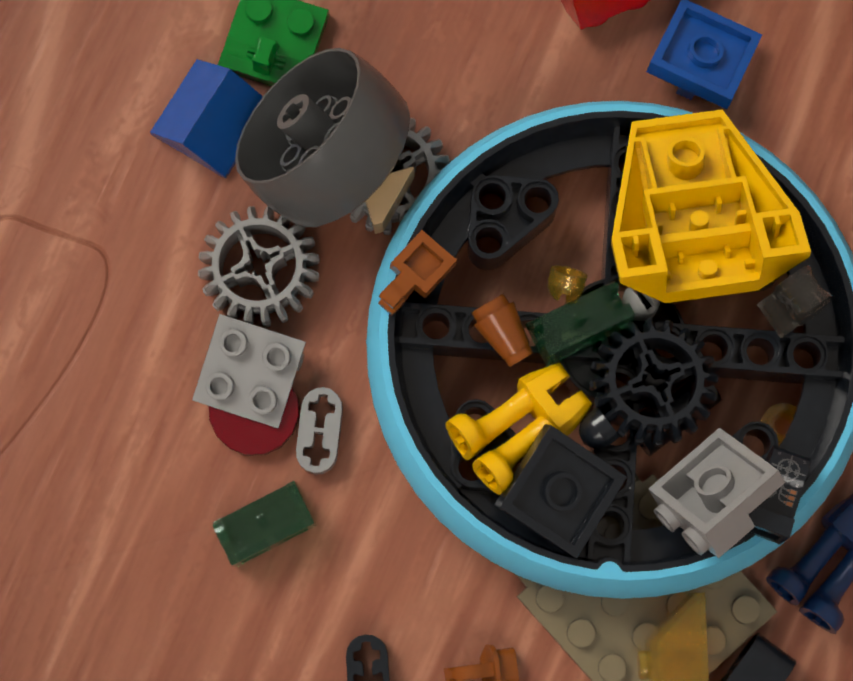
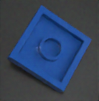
[646,0,762,110]

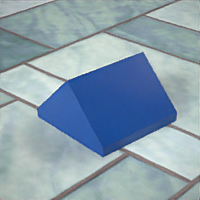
[150,59,263,179]

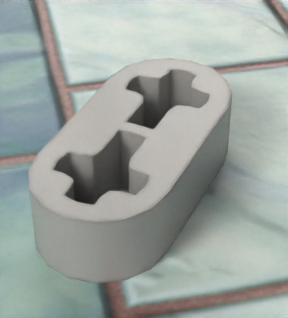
[296,387,343,475]

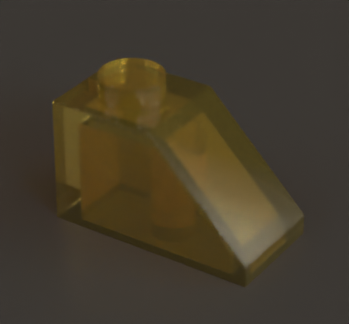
[637,592,709,681]

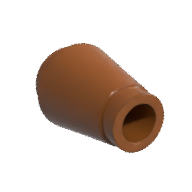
[471,293,533,367]

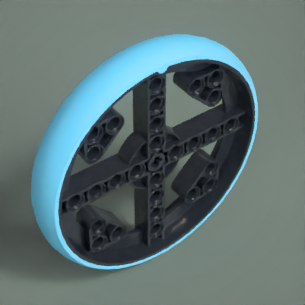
[366,101,853,599]

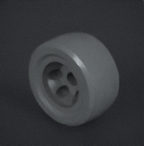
[235,48,410,227]

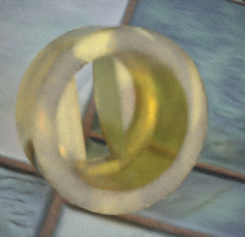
[547,265,588,303]

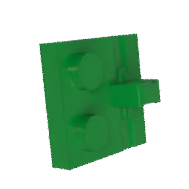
[218,0,330,86]

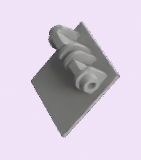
[192,314,306,428]

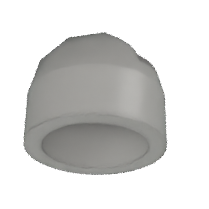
[621,287,660,321]

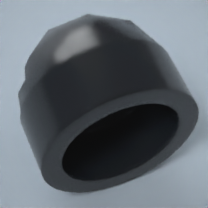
[579,407,620,449]

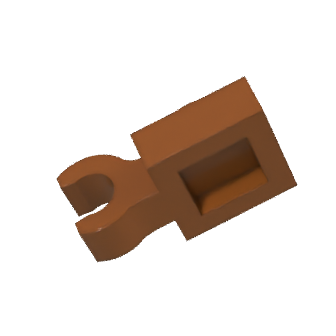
[378,230,457,315]

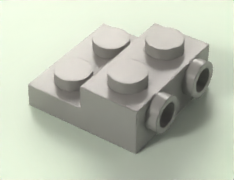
[648,428,785,558]

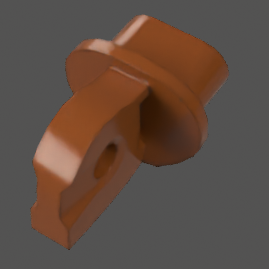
[444,645,519,681]

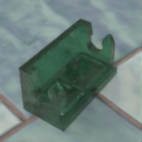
[525,281,635,366]
[212,481,317,567]

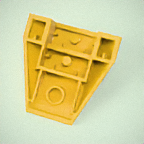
[611,109,811,303]

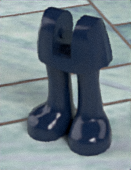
[766,494,853,634]

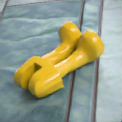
[446,363,592,495]

